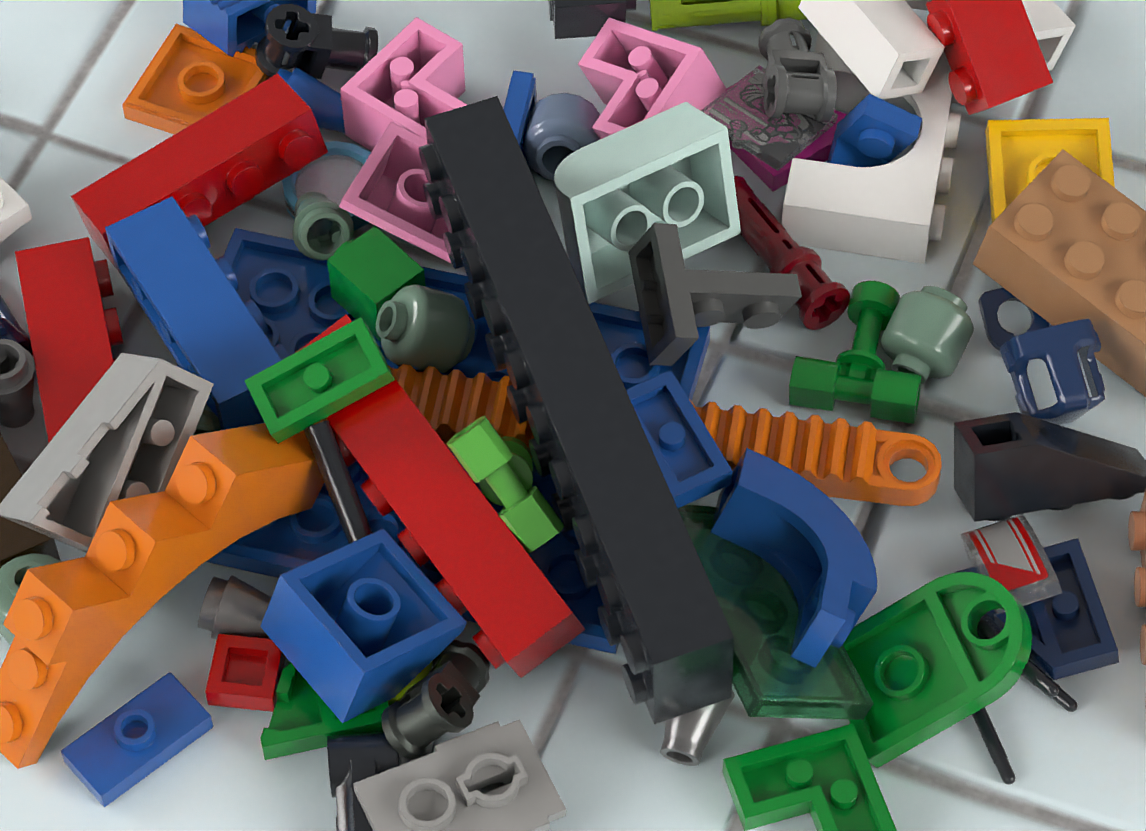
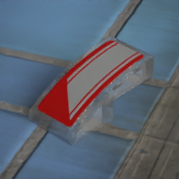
[960,514,1062,614]

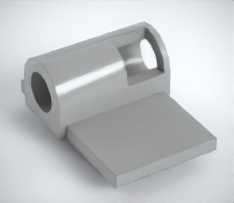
[353,720,566,831]

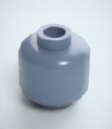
[523,93,600,181]

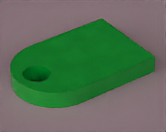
[821,572,1032,768]

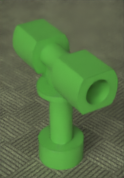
[447,416,564,553]

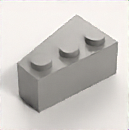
[0,353,214,553]

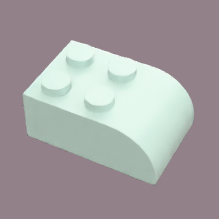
[554,102,741,304]

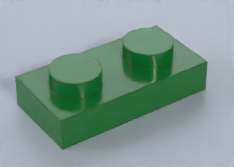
[244,317,395,444]

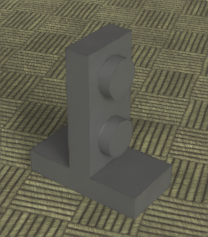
[628,223,802,366]

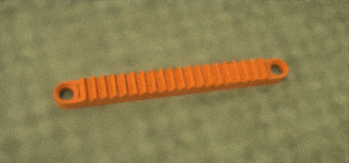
[314,364,942,506]

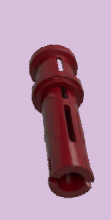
[734,176,850,330]

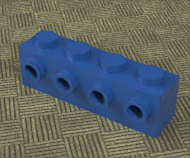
[105,196,290,430]

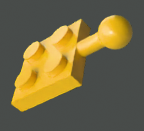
[985,118,1115,223]

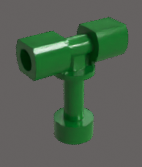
[789,281,922,424]

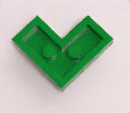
[722,723,897,831]

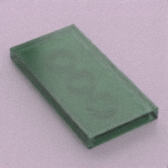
[678,505,874,720]

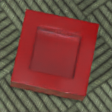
[205,634,286,712]

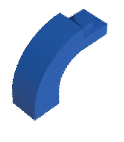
[710,448,877,668]

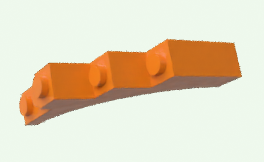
[0,423,324,769]

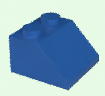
[260,528,467,723]

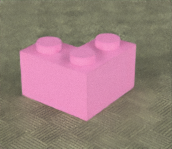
[340,17,467,151]
[578,18,726,139]

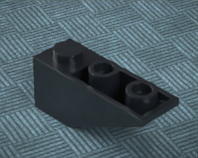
[954,412,1146,522]

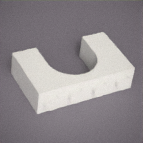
[798,0,1076,100]
[782,32,961,264]

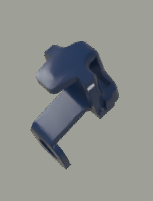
[978,288,1105,425]

